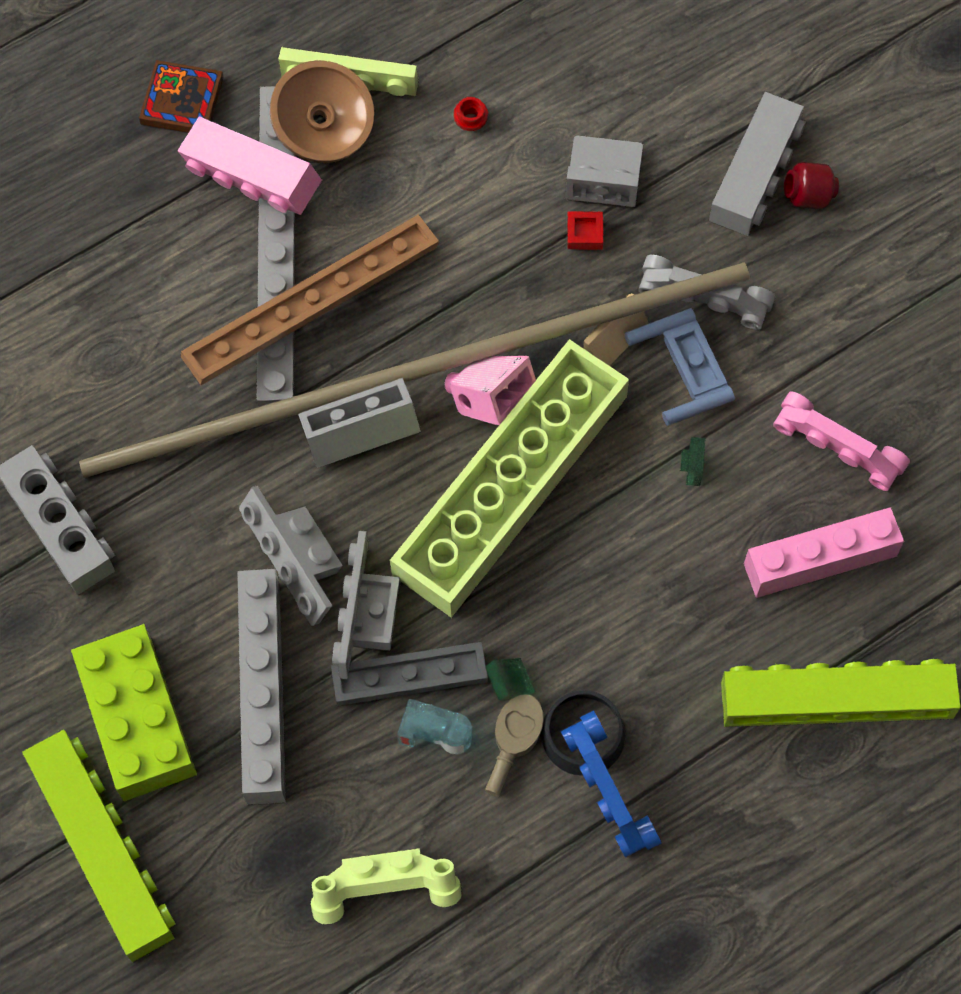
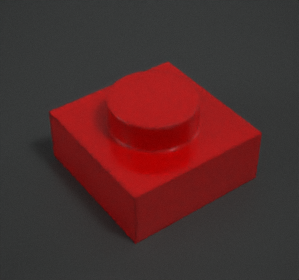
[567,211,603,250]

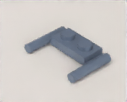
[624,308,735,426]

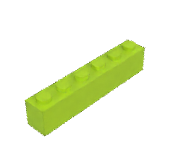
[721,659,960,727]
[22,730,176,962]

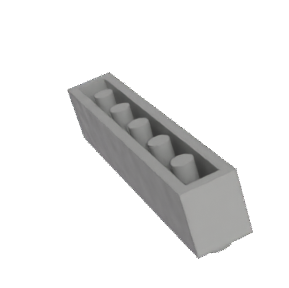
[238,569,286,805]

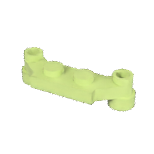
[311,848,461,924]

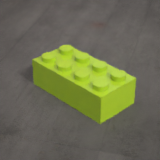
[71,624,197,801]

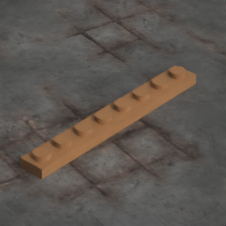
[181,214,439,386]

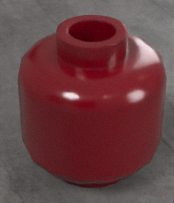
[784,162,839,209]

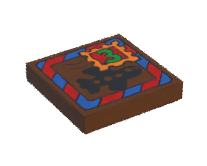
[139,60,224,133]

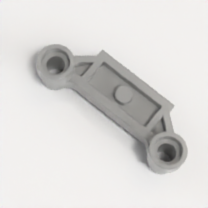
[638,255,775,330]

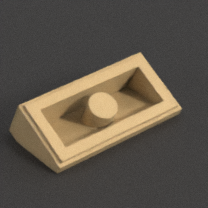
[583,293,648,366]

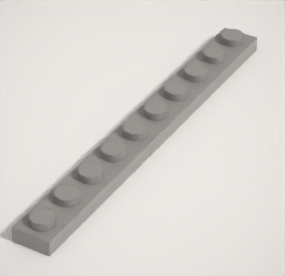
[257,86,295,407]

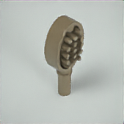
[485,694,543,797]

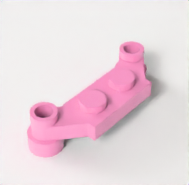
[773,392,910,491]

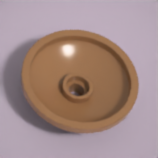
[270,60,374,163]

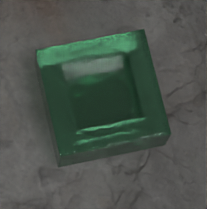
[680,437,706,486]
[485,658,535,701]

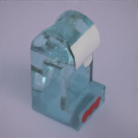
[397,699,473,754]

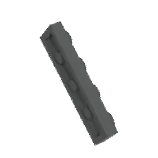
[331,642,488,706]

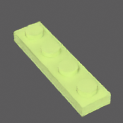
[279,47,418,96]

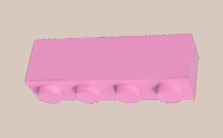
[178,117,322,215]
[744,507,904,598]

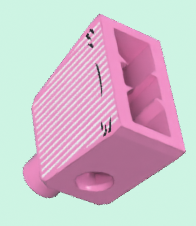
[445,356,536,425]

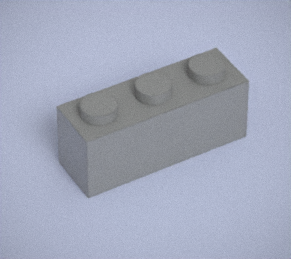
[298,378,421,468]

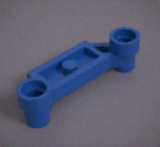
[561,710,662,858]

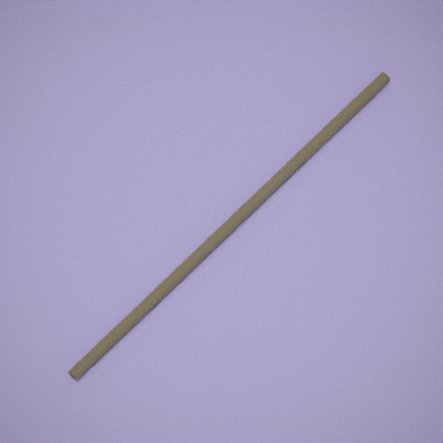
[79,262,750,478]

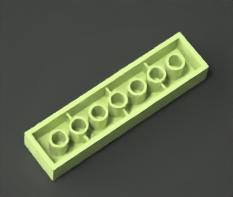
[390,339,629,618]

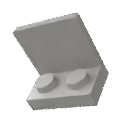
[566,136,643,207]

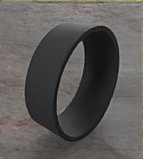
[541,690,625,776]

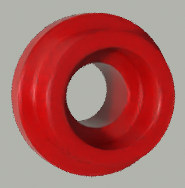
[454,97,488,131]

